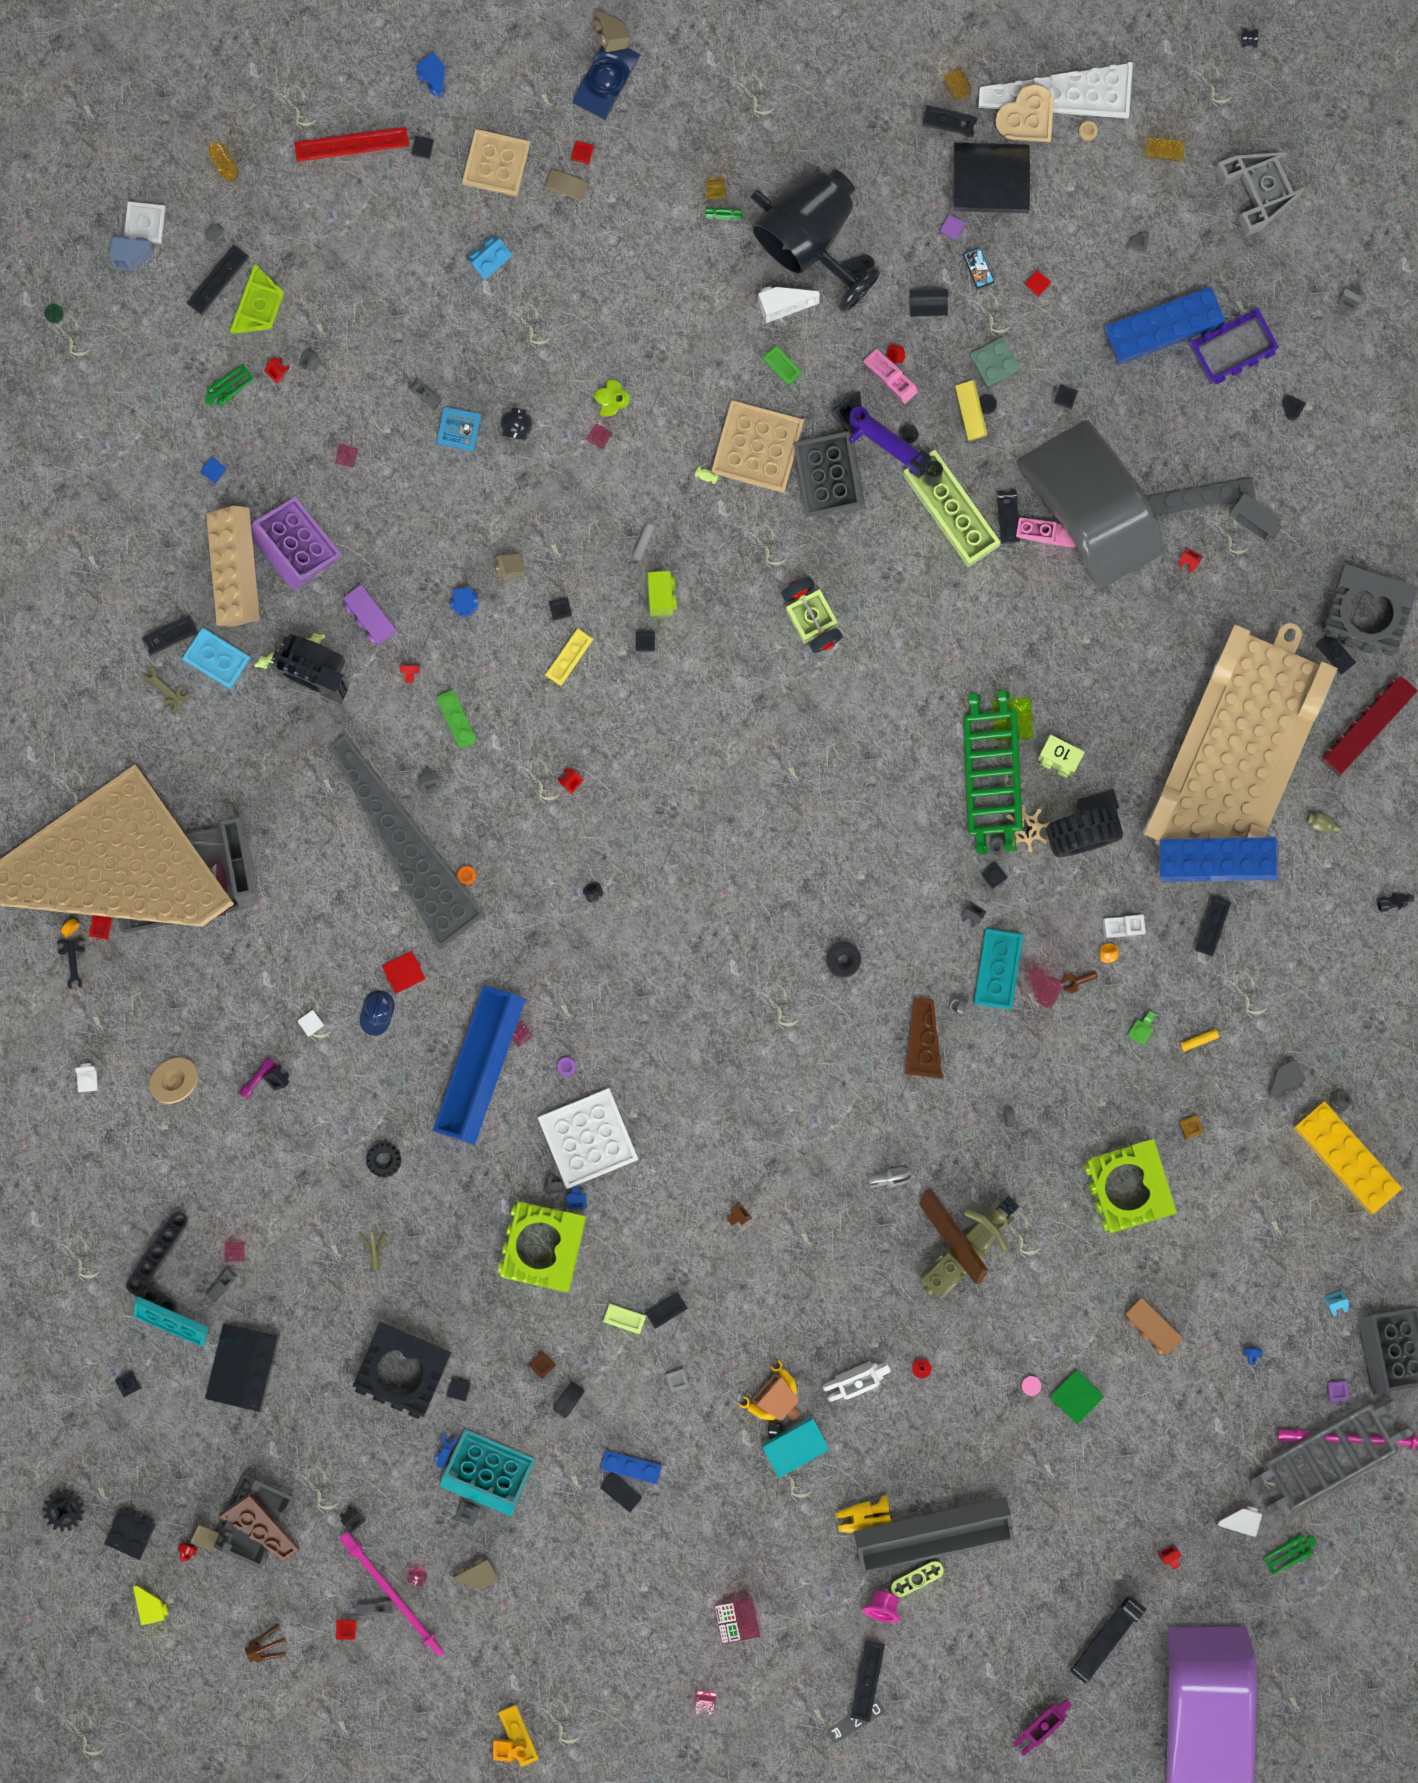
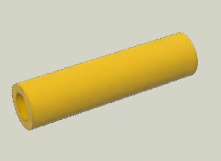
[1180,1029,1219,1052]

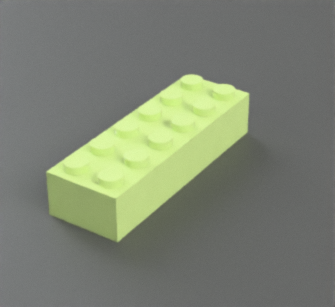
[903,450,1000,567]

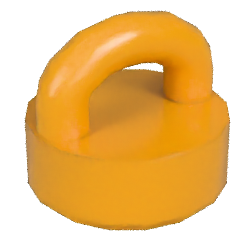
[1100,943,1119,963]

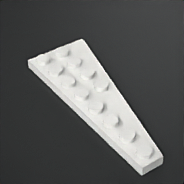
[978,62,1133,118]

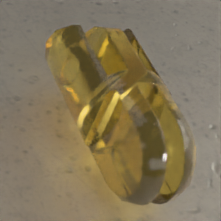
[208,142,239,181]

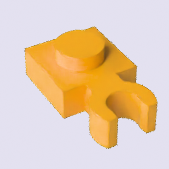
[493,1739,527,1762]

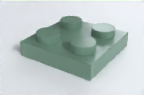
[969,337,1021,388]

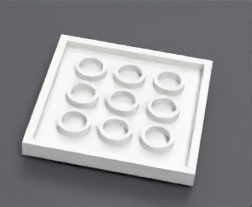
[538,1088,638,1189]

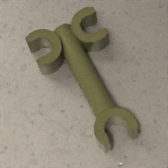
[142,667,191,714]

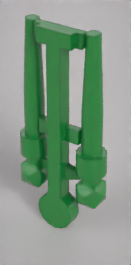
[205,364,254,407]
[1263,1534,1317,1575]

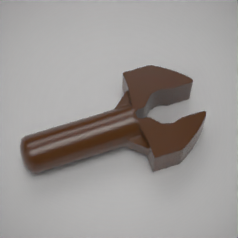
[1061,971,1098,994]

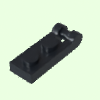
[922,106,978,137]
[997,489,1020,544]
[142,615,198,656]

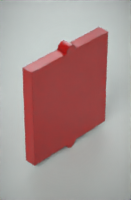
[382,951,426,994]

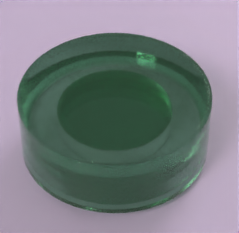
[44,304,64,324]

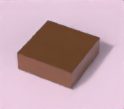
[528,1352,556,1379]

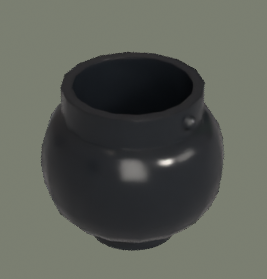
[501,408,533,440]

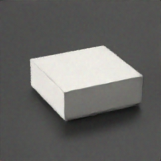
[298,1010,324,1037]

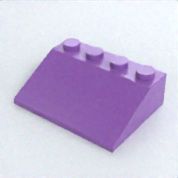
[251,497,342,591]

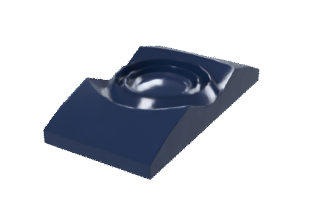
[572,45,641,120]

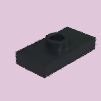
[1316,636,1356,675]

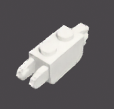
[823,1361,891,1402]

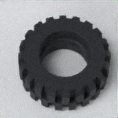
[1046,806,1123,858]

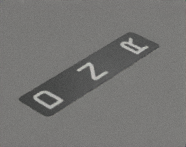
[827,1699,885,1743]

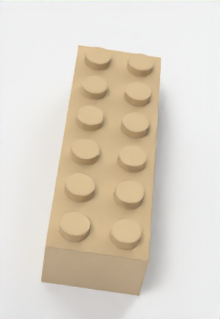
[206,506,260,627]

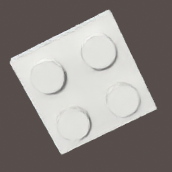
[124,202,166,244]

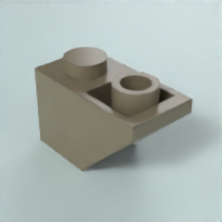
[592,11,630,52]
[494,554,525,581]
[453,1558,499,1590]

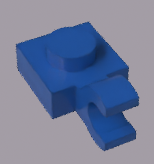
[434,1434,457,1469]

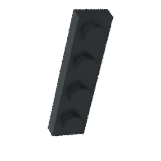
[187,245,249,316]
[851,1640,885,1722]

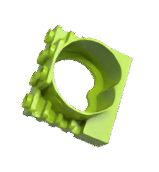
[1084,1139,1177,1234]
[498,1201,587,1293]

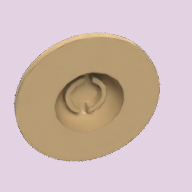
[149,1058,198,1104]

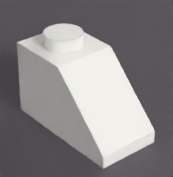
[1217,1506,1262,1537]

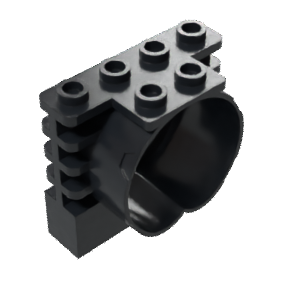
[271,633,349,704]
[352,1322,452,1419]

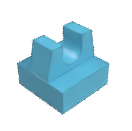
[1324,1290,1349,1316]

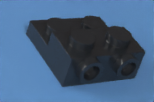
[104,1507,157,1560]

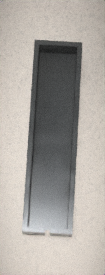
[854,1498,1015,1574]

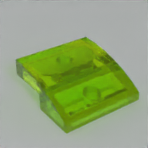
[992,698,1034,741]

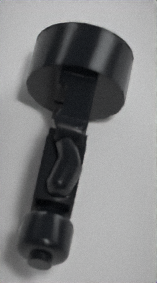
[1377,893,1415,912]

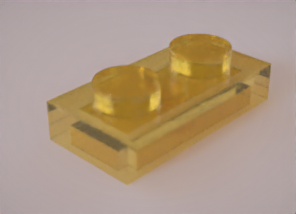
[1145,137,1185,162]

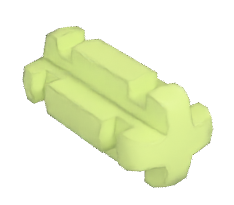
[695,467,718,484]

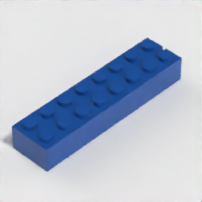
[433,985,526,1145]

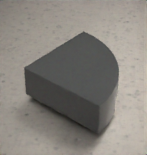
[1127,232,1150,252]

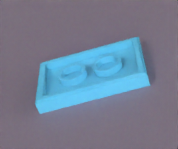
[182,627,251,690]

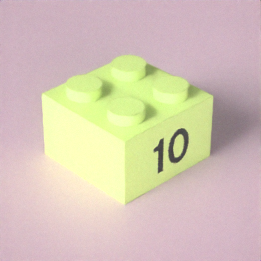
[1038,735,1085,778]

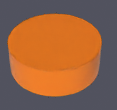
[457,866,476,886]

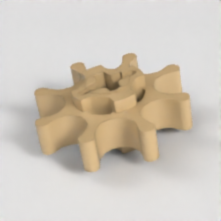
[1003,805,1050,853]

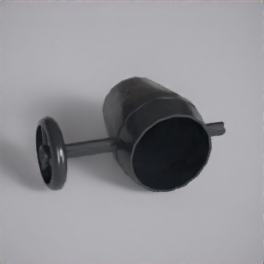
[750,169,880,312]

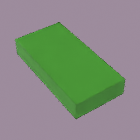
[763,345,802,386]

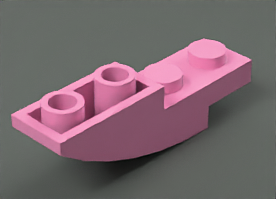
[1016,518,1076,548]

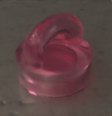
[406,1567,427,1587]

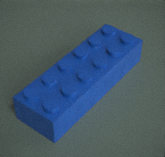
[1104,286,1225,366]
[1160,837,1279,882]

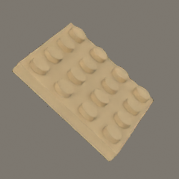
[711,400,804,493]

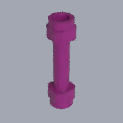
[238,1057,276,1100]

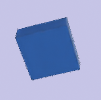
[200,457,227,484]

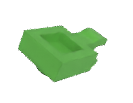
[1127,1011,1156,1046]

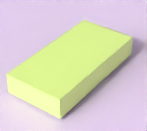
[603,1303,646,1334]

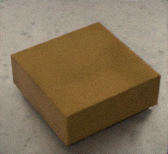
[1179,1115,1204,1140]

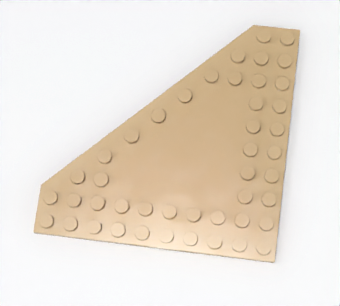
[0,765,234,926]

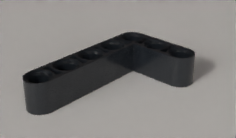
[126,1212,189,1313]
[1070,1596,1147,1684]

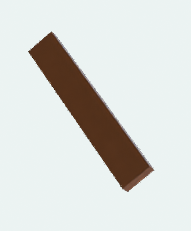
[919,1190,988,1284]

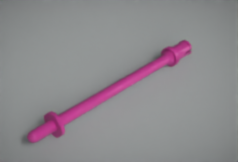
[1278,1428,1418,1450]
[339,1531,444,1656]

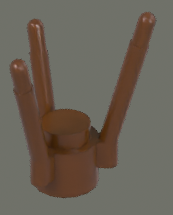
[245,1624,286,1663]

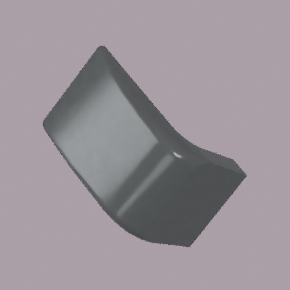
[1017,420,1165,590]
[118,818,259,933]

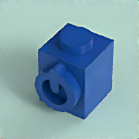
[450,587,479,617]

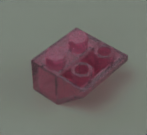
[1025,967,1063,1010]

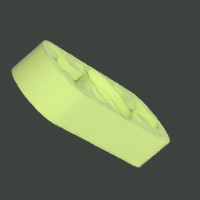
[891,1561,944,1597]

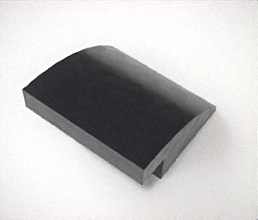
[952,142,1030,214]

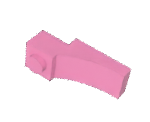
[863,349,918,405]

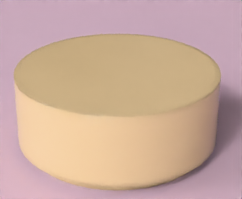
[1079,121,1098,141]

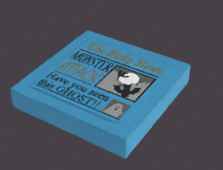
[436,407,482,452]

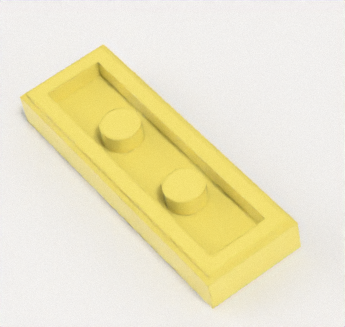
[955,380,987,441]
[545,628,593,686]

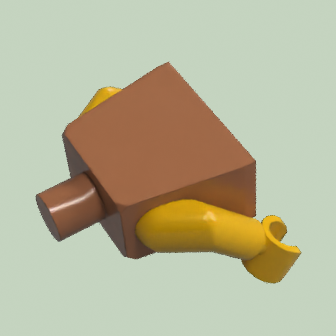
[738,1360,800,1421]

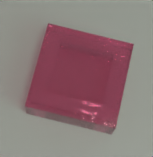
[335,444,358,468]

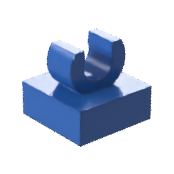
[567,1186,587,1209]

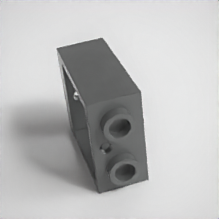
[1230,493,1282,542]

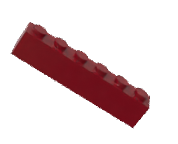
[1322,676,1418,777]

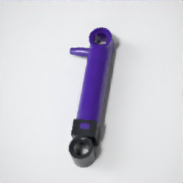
[849,407,943,486]

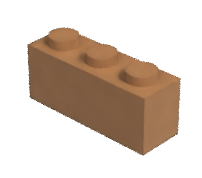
[1124,1298,1183,1356]

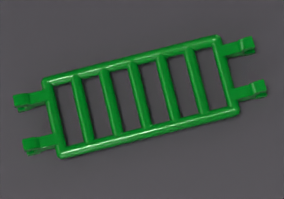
[963,690,1023,855]

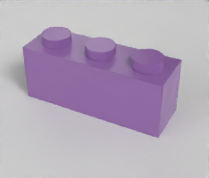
[343,585,397,646]

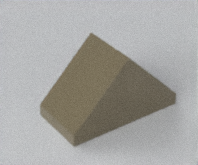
[190,1523,220,1551]

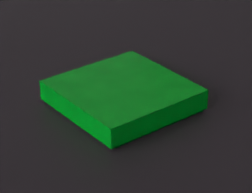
[1049,1370,1104,1424]

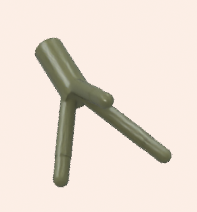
[358,1230,387,1269]

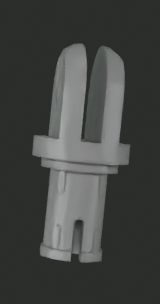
[868,1167,911,1188]

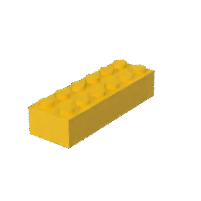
[1293,1101,1402,1215]

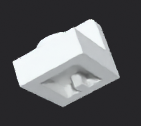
[75,1063,98,1092]

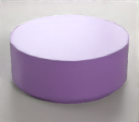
[557,1057,576,1077]

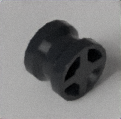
[1241,28,1258,48]

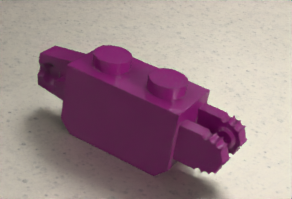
[1013,1699,1072,1756]

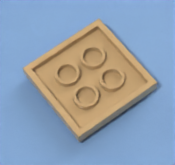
[462,129,531,197]

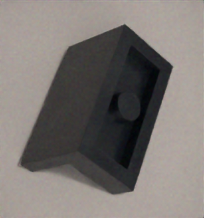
[909,289,948,317]

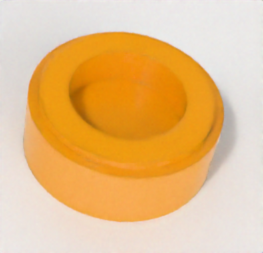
[61,919,80,937]

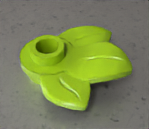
[593,380,630,417]

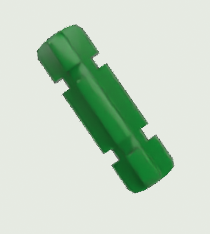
[705,208,742,220]

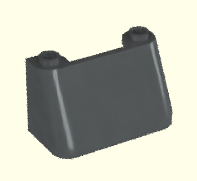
[214,1474,294,1569]

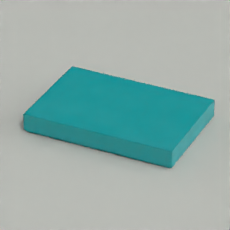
[761,1416,830,1478]

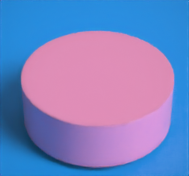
[1021,1376,1041,1396]

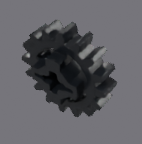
[42,1489,85,1532]

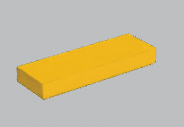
[498,1705,539,1767]

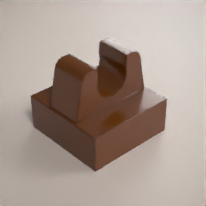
[727,1203,752,1226]

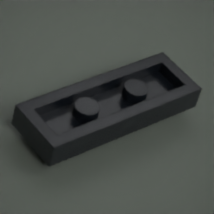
[1194,896,1231,957]

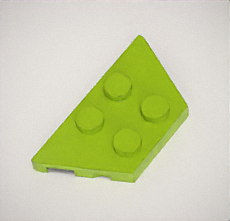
[230,264,285,334]

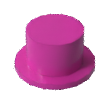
[862,1591,900,1623]

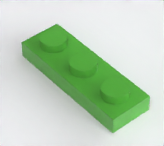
[436,689,477,749]

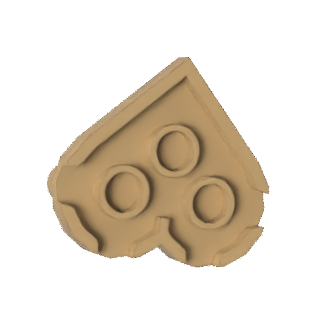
[996,83,1053,142]

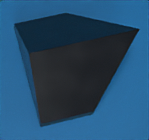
[832,391,862,434]

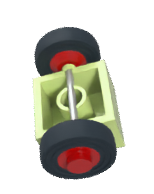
[781,577,843,653]

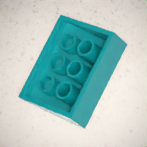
[440,1429,536,1517]

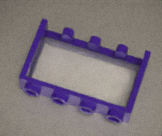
[1189,307,1279,385]

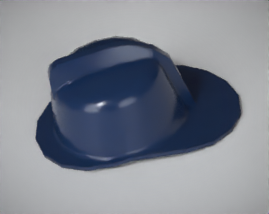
[360,990,395,1036]

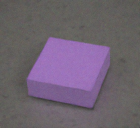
[940,215,966,241]
[1327,1381,1349,1402]

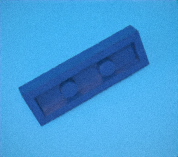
[601,1450,662,1484]

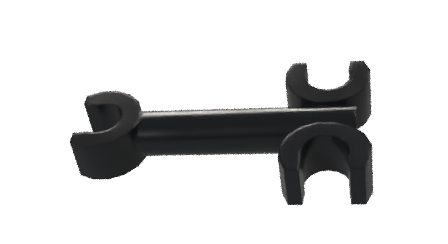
[57,938,86,989]

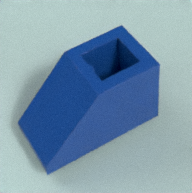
[415,52,446,99]

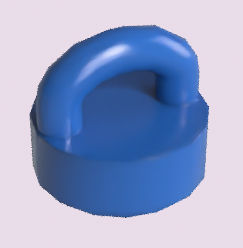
[1243,1347,1263,1366]

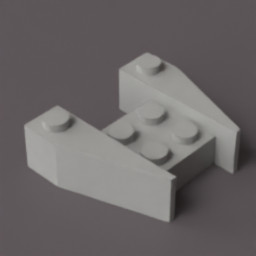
[1215,152,1304,236]

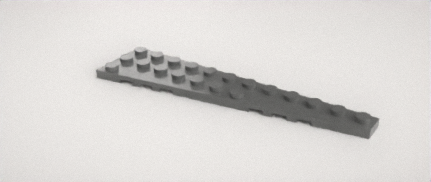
[330,735,485,950]

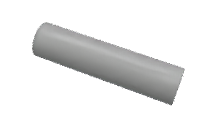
[632,523,655,562]

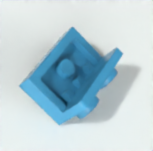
[466,236,513,280]

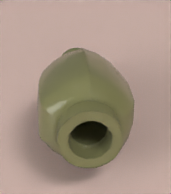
[1306,812,1341,834]

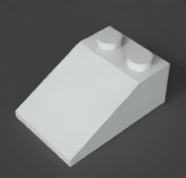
[758,287,820,323]

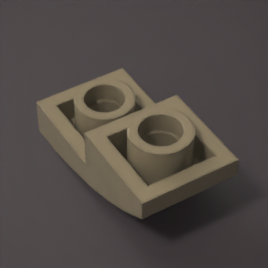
[544,170,588,202]

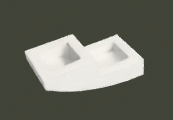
[1103,915,1146,939]

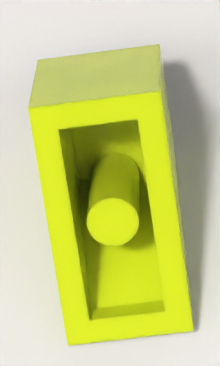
[133,1586,169,1625]

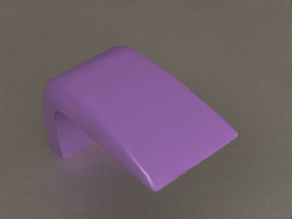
[1167,1626,1257,1783]

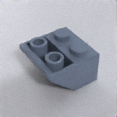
[110,235,154,271]

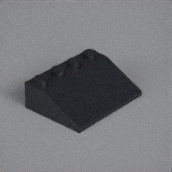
[205,1323,280,1413]

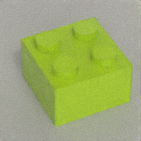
[648,571,677,617]

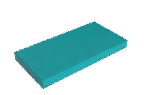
[974,928,1024,1010]
[133,1296,209,1347]

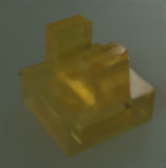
[706,177,726,199]

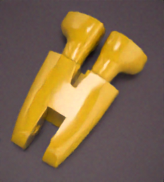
[836,1495,892,1533]

